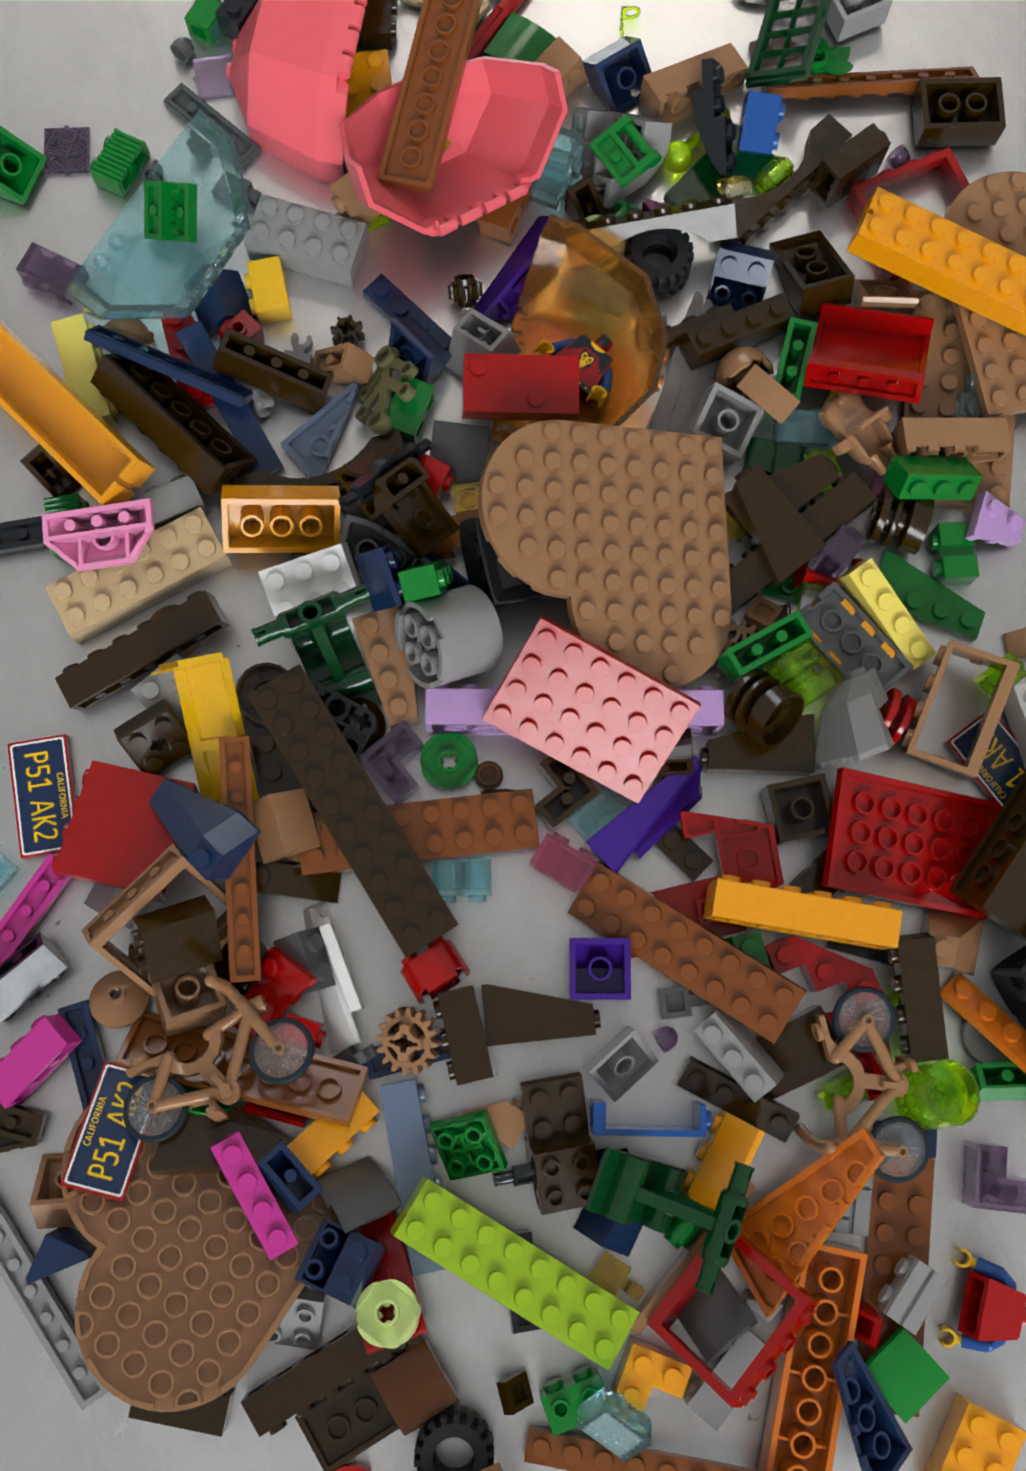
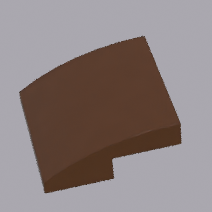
[371,1339,460,1436]

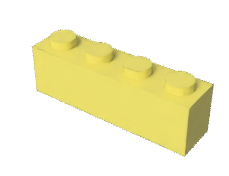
[50,313,119,427]
[836,558,937,671]

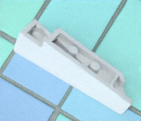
[303,902,364,1053]

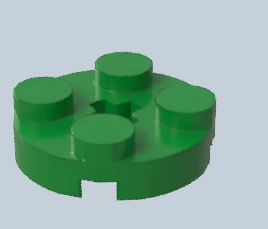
[420,732,478,792]

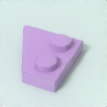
[965,491,1026,546]

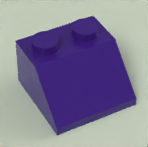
[569,938,631,1000]

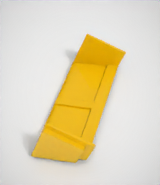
[150,652,259,804]

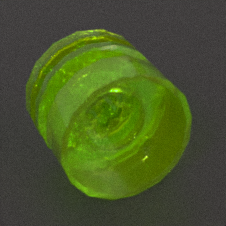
[766,642,840,708]
[895,1060,980,1130]

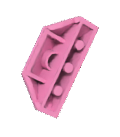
[42,498,154,571]

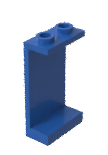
[590,1098,712,1137]

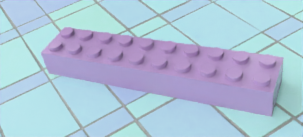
[425,684,724,736]

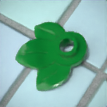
[810,38,853,75]

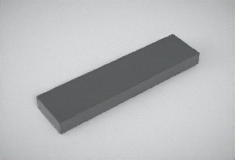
[163,82,262,170]

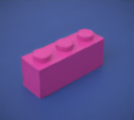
[0,1014,83,1108]

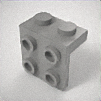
[268,1285,327,1350]

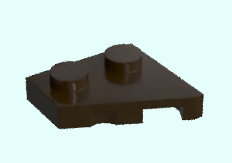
[0,1103,48,1153]

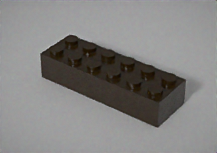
[90,353,258,496]

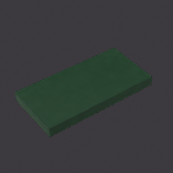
[663,123,776,207]

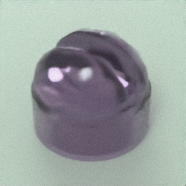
[886,144,910,169]
[652,1026,678,1053]

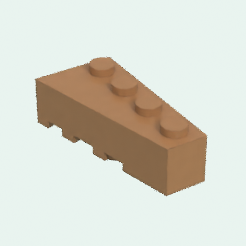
[638,43,748,123]
[891,416,1012,463]

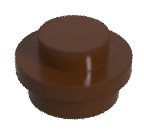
[474,761,503,790]

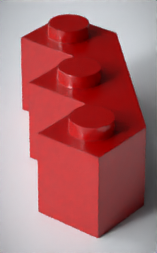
[765,935,883,1009]

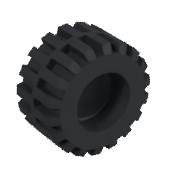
[622,229,694,300]
[414,1405,494,1471]

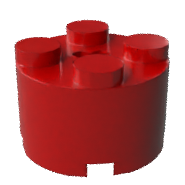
[400,936,471,1004]

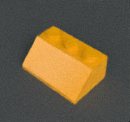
[683,1110,765,1210]

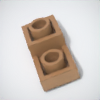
[736,364,800,424]

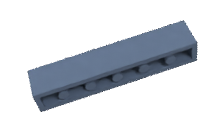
[379,1078,445,1276]

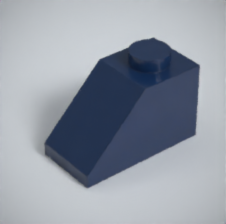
[257,1141,323,1214]

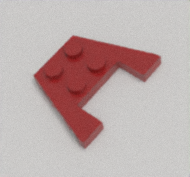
[679,811,784,926]

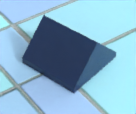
[187,267,257,338]
[388,318,452,384]
[573,1207,643,1257]
[26,1227,97,1284]

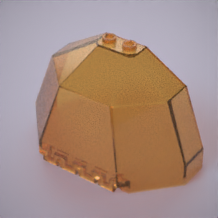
[490,214,670,445]

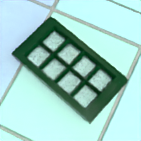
[745,0,831,88]

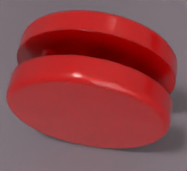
[879,688,916,745]

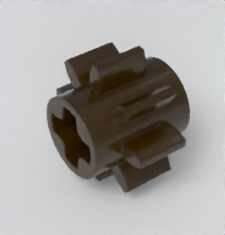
[448,274,483,308]
[330,315,365,347]

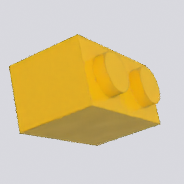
[244,256,293,325]

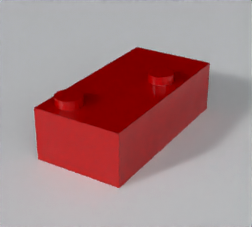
[462,353,580,421]

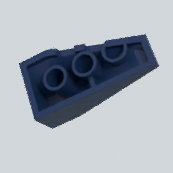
[149,779,262,880]
[831,1341,913,1471]

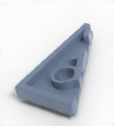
[280,382,359,477]

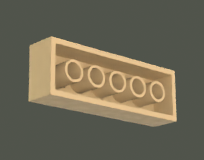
[45,507,233,645]

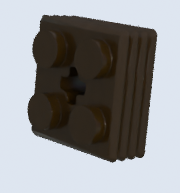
[114,700,191,774]

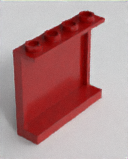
[804,302,935,404]
[52,760,199,903]

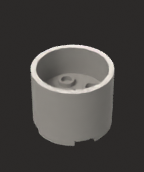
[395,585,503,689]

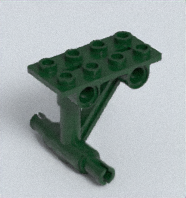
[251,582,381,713]
[585,1147,755,1296]

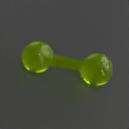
[663,106,731,173]

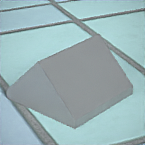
[583,1026,659,1102]

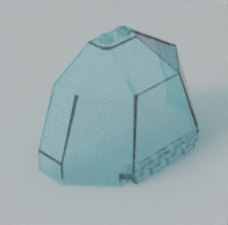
[62,109,251,320]

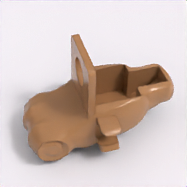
[819,392,898,476]

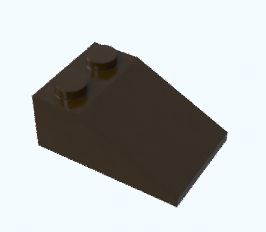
[769,230,855,317]
[755,1005,844,1099]

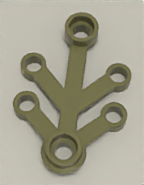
[355,345,418,435]

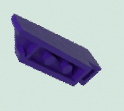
[473,216,567,320]
[587,755,703,873]

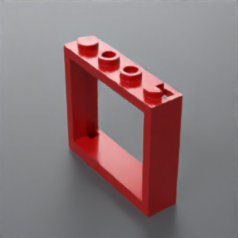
[846,147,970,281]
[646,1233,819,1408]

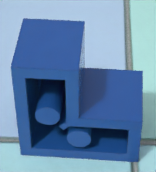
[737,91,785,156]

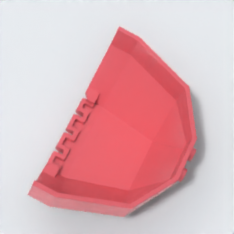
[226,0,368,184]
[339,56,568,237]

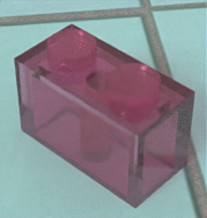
[529,832,598,895]

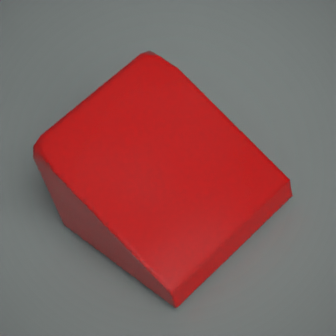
[854,1300,884,1349]

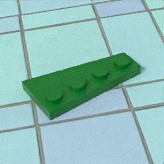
[878,549,986,641]

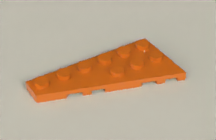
[731,1128,886,1317]

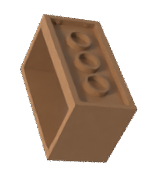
[901,640,1021,778]

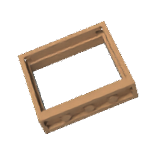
[81,843,228,997]

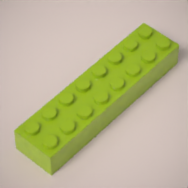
[390,1176,640,1371]

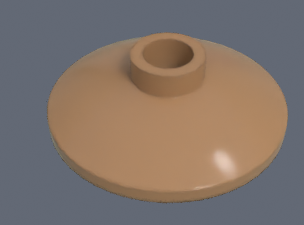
[89,970,150,1029]

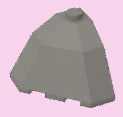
[570,106,673,208]
[814,666,894,770]

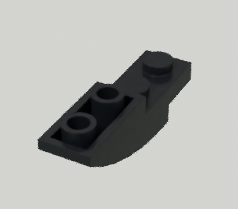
[692,58,737,178]

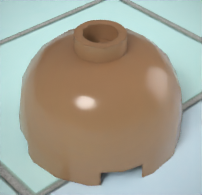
[716,346,774,400]

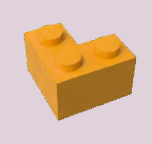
[608,1335,692,1418]

